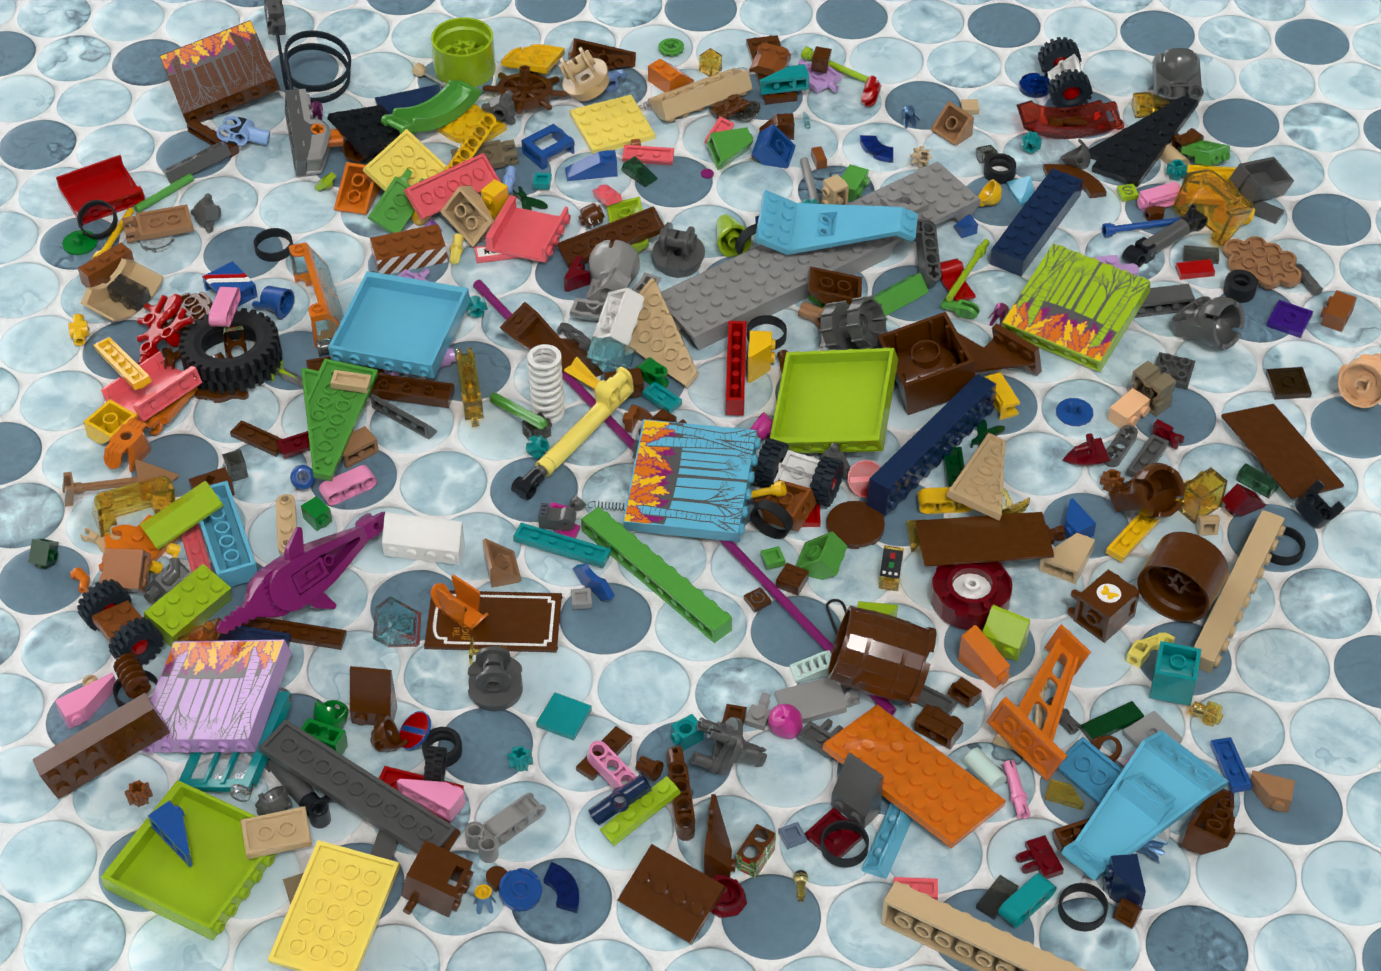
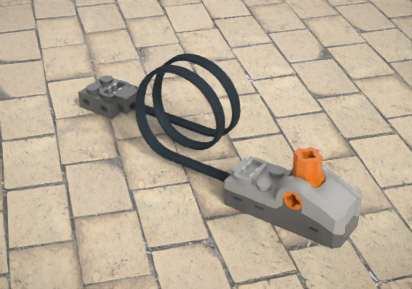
[264,0,351,176]

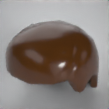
[342,140,366,164]

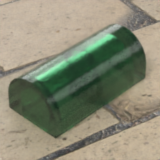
[1236,463,1279,499]

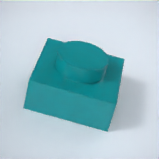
[532,172,552,190]

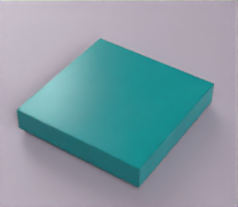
[536,692,592,741]

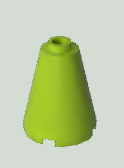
[717,214,752,257]

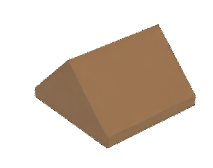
[931,101,974,146]
[483,538,521,588]

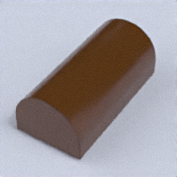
[1052,818,1090,851]

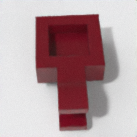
[1151,419,1185,449]

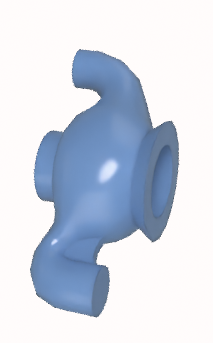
[605,69,627,92]

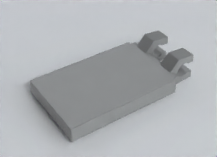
[775,677,860,724]

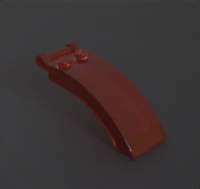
[1016,100,1125,139]

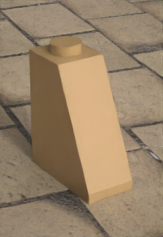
[1039,533,1095,584]

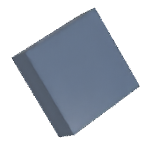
[778,822,807,850]

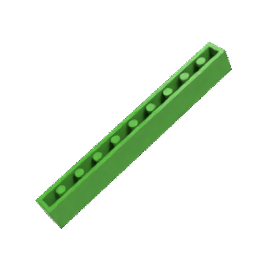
[581,507,732,644]

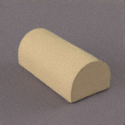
[1160,144,1189,166]

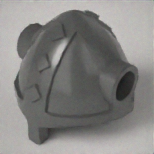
[1060,139,1091,170]
[255,786,292,816]

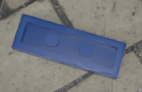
[1210,737,1253,793]

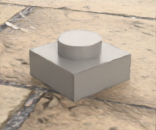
[571,588,592,610]

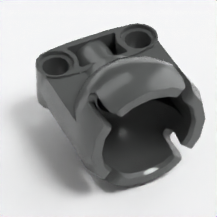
[1152,48,1204,104]
[1172,296,1245,350]

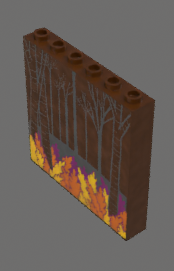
[160,20,281,123]

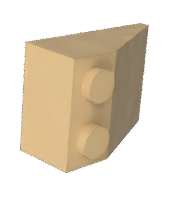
[440,186,494,248]

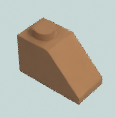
[343,426,379,469]
[1250,770,1295,813]

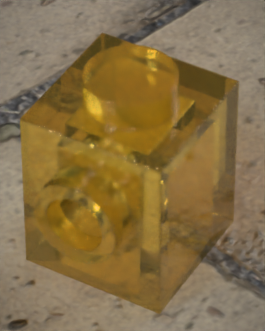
[699,48,722,77]

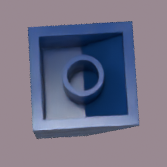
[752,124,796,169]

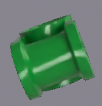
[635,357,669,388]

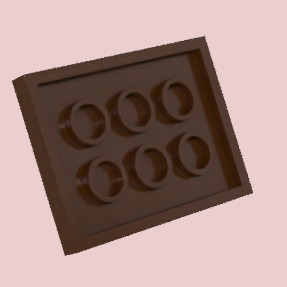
[617,844,726,945]

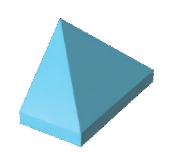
[1006,176,1034,206]

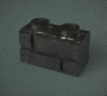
[107,274,151,312]

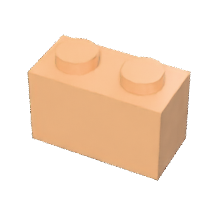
[1108,388,1150,429]

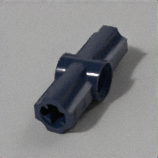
[588,774,652,825]

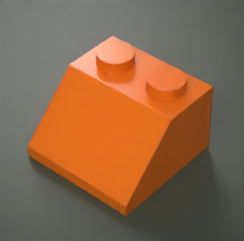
[648,59,694,93]

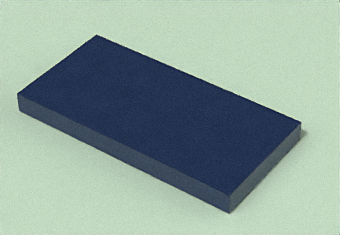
[375,84,441,114]

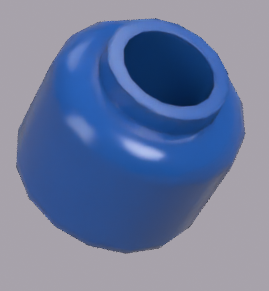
[290,465,315,490]

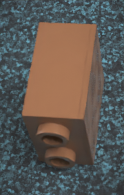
[99,548,151,593]

